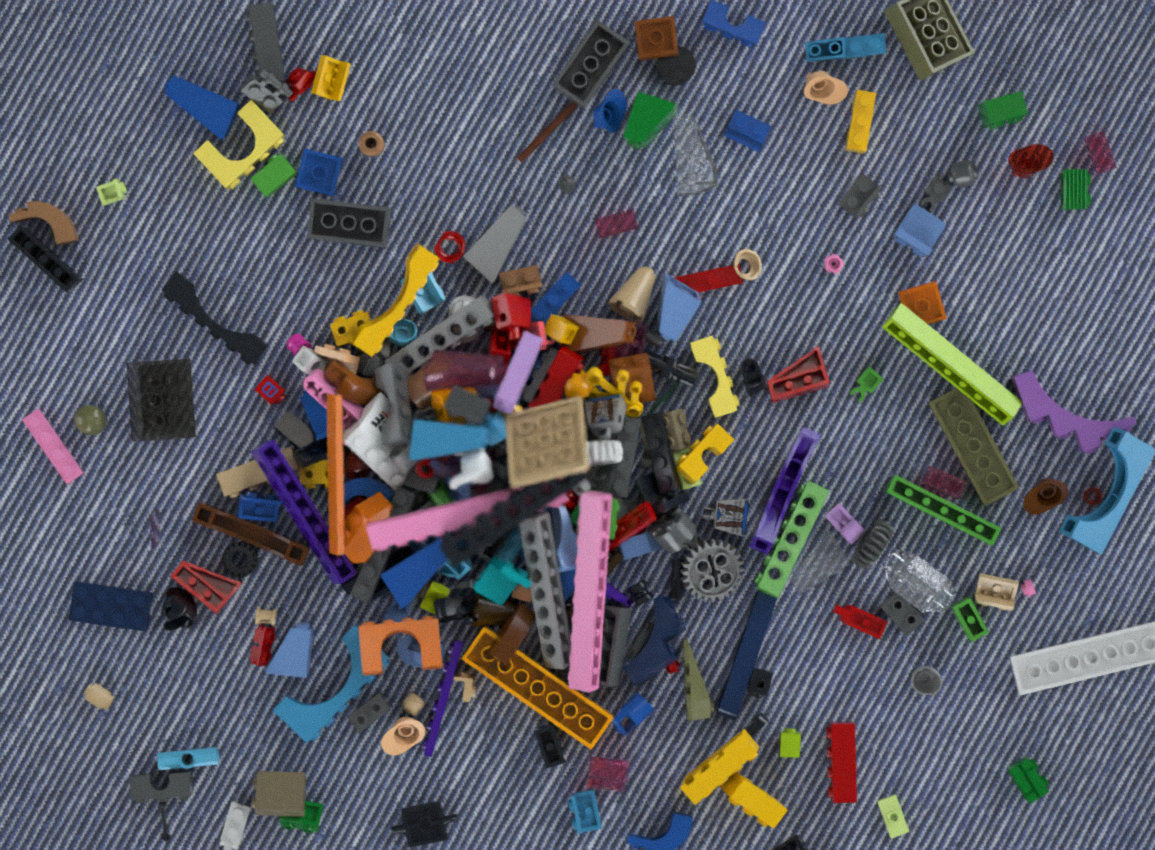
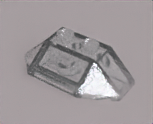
[882,548,957,612]

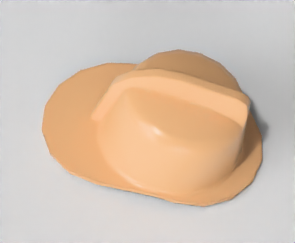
[804,71,848,105]
[381,717,425,756]

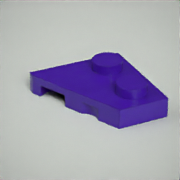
[605,581,634,608]

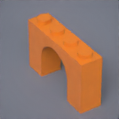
[358,616,442,676]

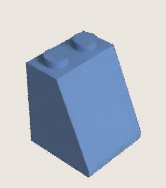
[656,273,702,342]
[266,622,314,678]

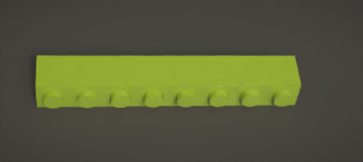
[882,303,1023,426]

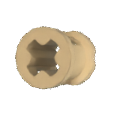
[255,607,277,627]

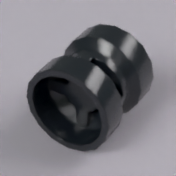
[628,580,654,606]

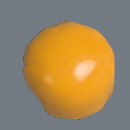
[564,370,592,400]

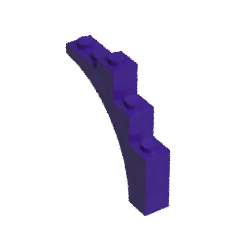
[749,427,821,555]

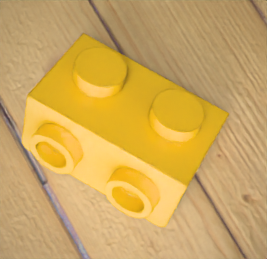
[311,55,351,101]

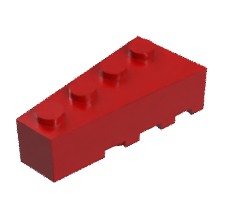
[528,346,584,408]

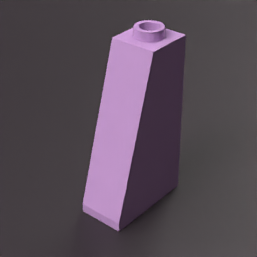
[493,331,543,414]

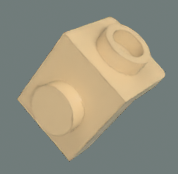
[453,672,476,702]

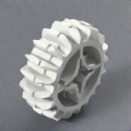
[587,440,623,467]

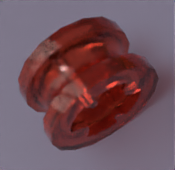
[1083,487,1102,505]

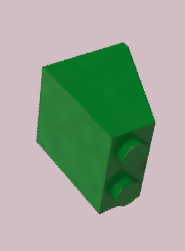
[623,92,679,150]

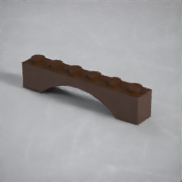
[191,502,311,566]

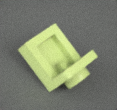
[96,178,127,206]

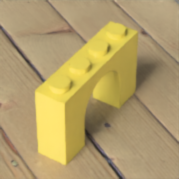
[193,100,286,190]

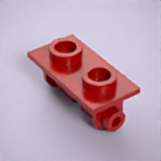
[249,625,275,666]

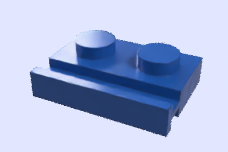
[723,109,771,153]

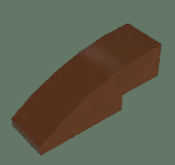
[487,602,536,665]

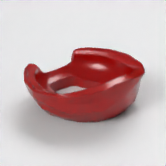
[434,231,465,263]

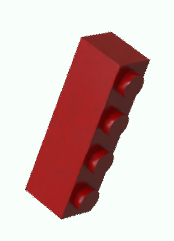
[826,721,857,803]

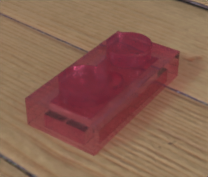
[1083,131,1117,175]

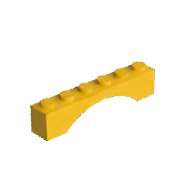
[349,243,440,357]

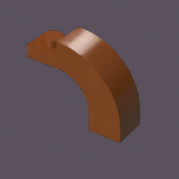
[323,360,387,405]

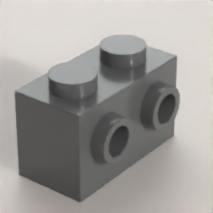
[879,590,925,636]

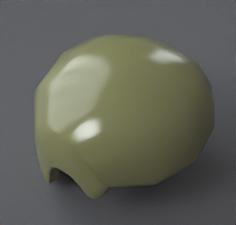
[74,405,107,435]

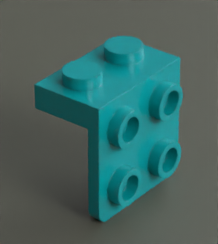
[473,556,533,605]

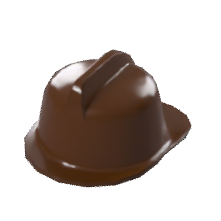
[1023,478,1069,515]

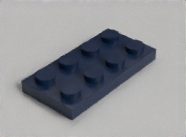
[68,581,153,632]

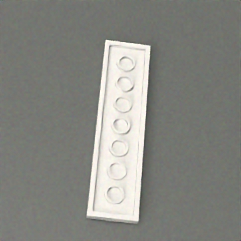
[1009,621,1155,695]

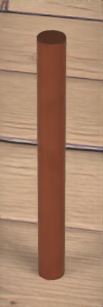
[516,102,577,163]

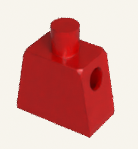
[491,292,531,342]

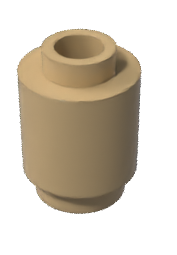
[84,683,115,710]

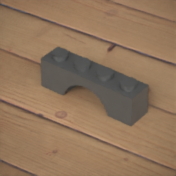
[374,363,413,447]

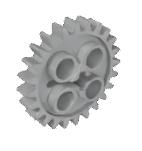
[680,538,745,603]

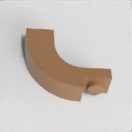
[9,201,79,245]

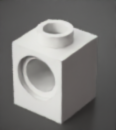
[292,346,328,374]

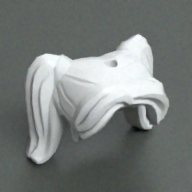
[449,449,494,490]

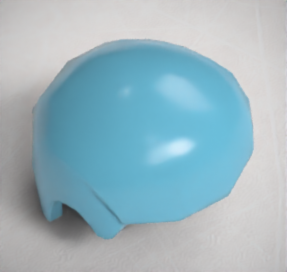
[389,319,418,347]

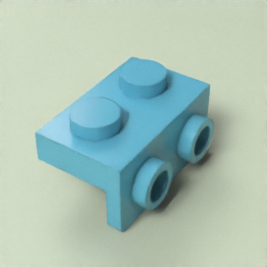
[400,272,446,315]

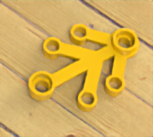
[586,367,643,418]

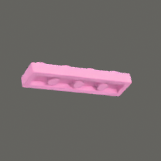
[22,408,84,484]

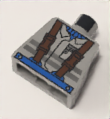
[585,394,627,441]
[703,498,749,537]

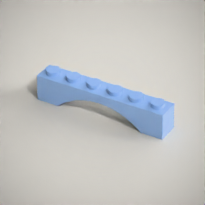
[548,503,578,573]

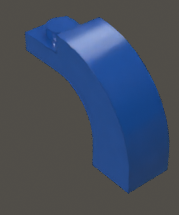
[327,477,396,514]
[626,811,693,850]

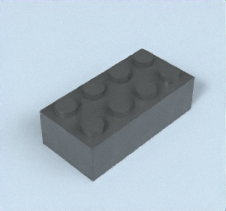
[552,20,630,110]
[307,198,392,249]

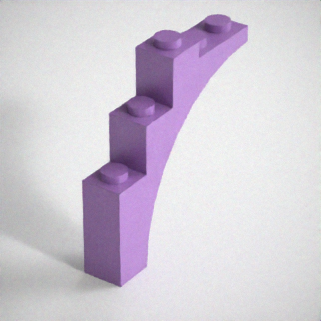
[1011,370,1137,454]

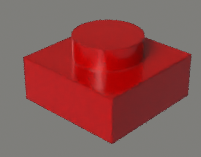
[285,67,312,90]

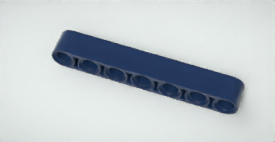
[716,590,777,720]

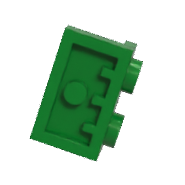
[280,801,323,833]

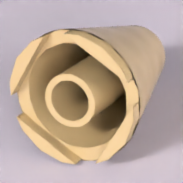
[608,266,656,323]

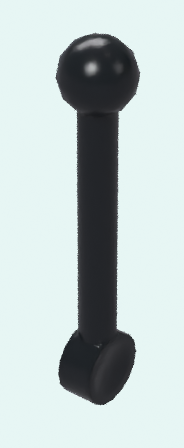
[158,802,170,841]

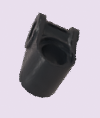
[739,358,768,397]
[433,596,474,623]

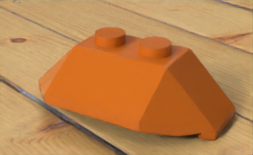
[344,492,393,563]

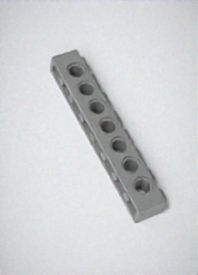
[519,512,571,669]

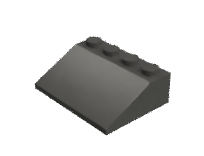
[583,409,641,498]
[557,604,631,687]

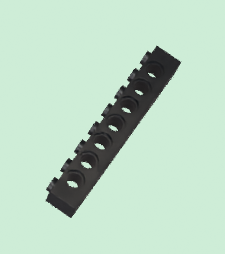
[439,471,587,568]

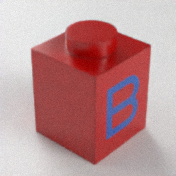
[254,375,287,405]

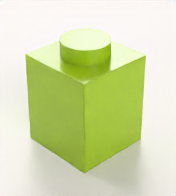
[778,728,801,758]

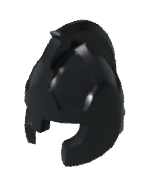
[161,587,197,631]

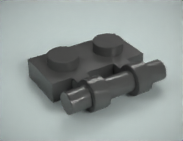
[240,68,293,114]

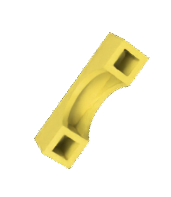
[689,335,740,418]

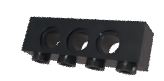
[7,224,83,294]

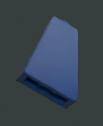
[300,390,327,440]

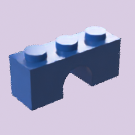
[701,0,766,48]
[531,272,581,325]

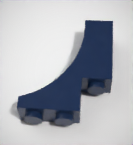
[623,595,686,686]

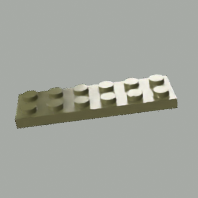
[928,388,1019,507]

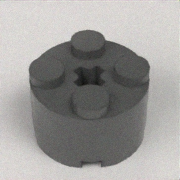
[649,506,696,553]

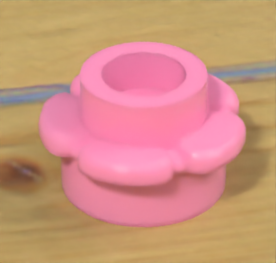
[824,254,843,274]
[1020,579,1036,598]

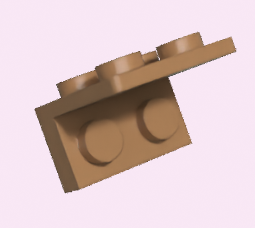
[499,265,542,296]

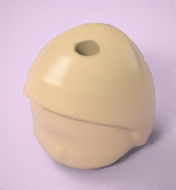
[402,693,424,716]

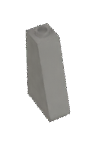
[463,205,526,285]

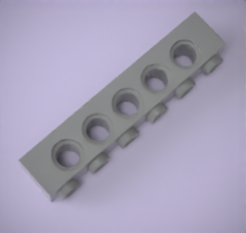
[384,295,494,378]

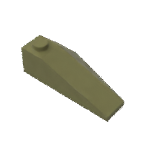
[683,638,714,721]

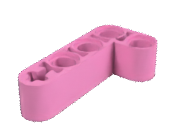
[303,369,364,446]

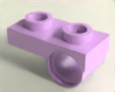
[824,503,865,545]

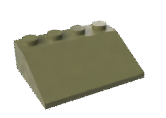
[884,0,975,81]

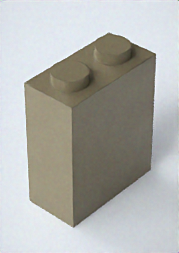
[252,771,306,816]

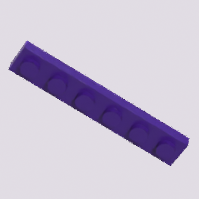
[422,639,464,757]

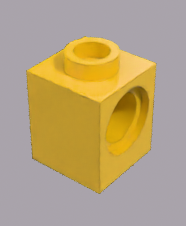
[545,314,579,345]

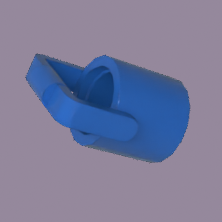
[612,692,655,736]

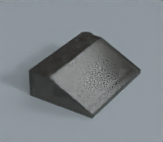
[126,359,196,442]

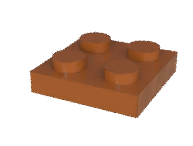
[635,16,679,61]

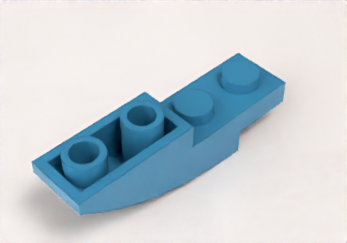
[805,33,887,62]

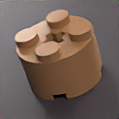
[407,367,442,410]

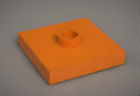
[898,281,947,324]

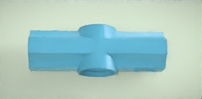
[157,747,219,770]

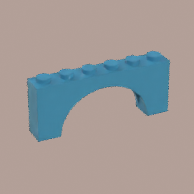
[1059,426,1155,555]
[273,623,390,743]

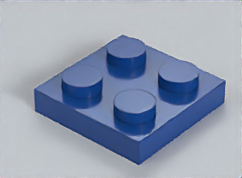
[295,148,343,197]

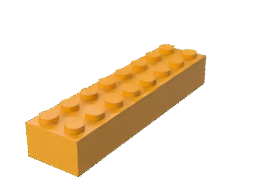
[461,626,614,750]

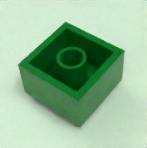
[978,91,1028,130]

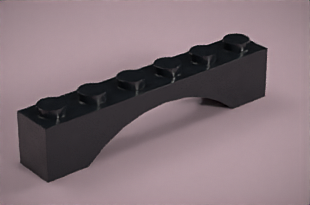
[161,271,270,365]

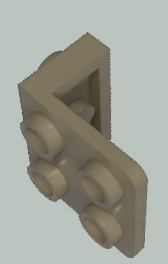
[640,408,691,456]

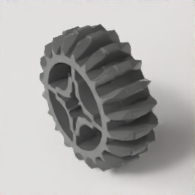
[851,519,894,570]

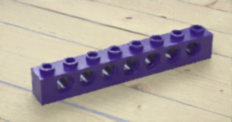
[250,440,357,584]

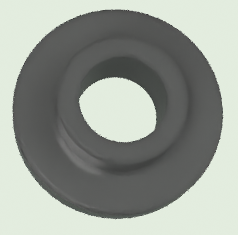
[560,175,575,194]

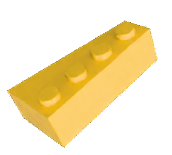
[680,729,759,805]

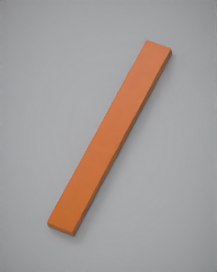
[327,394,345,555]

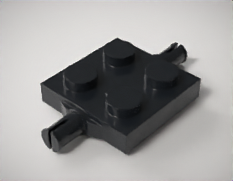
[391,800,458,848]

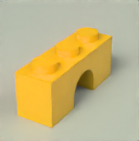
[845,90,876,154]
[675,424,735,485]

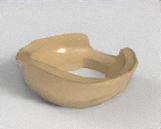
[733,249,762,280]

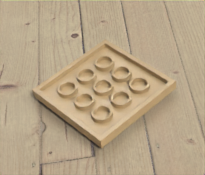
[505,396,590,488]

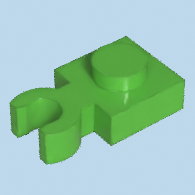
[849,366,884,402]

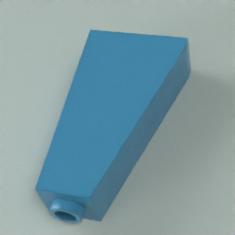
[409,420,490,461]

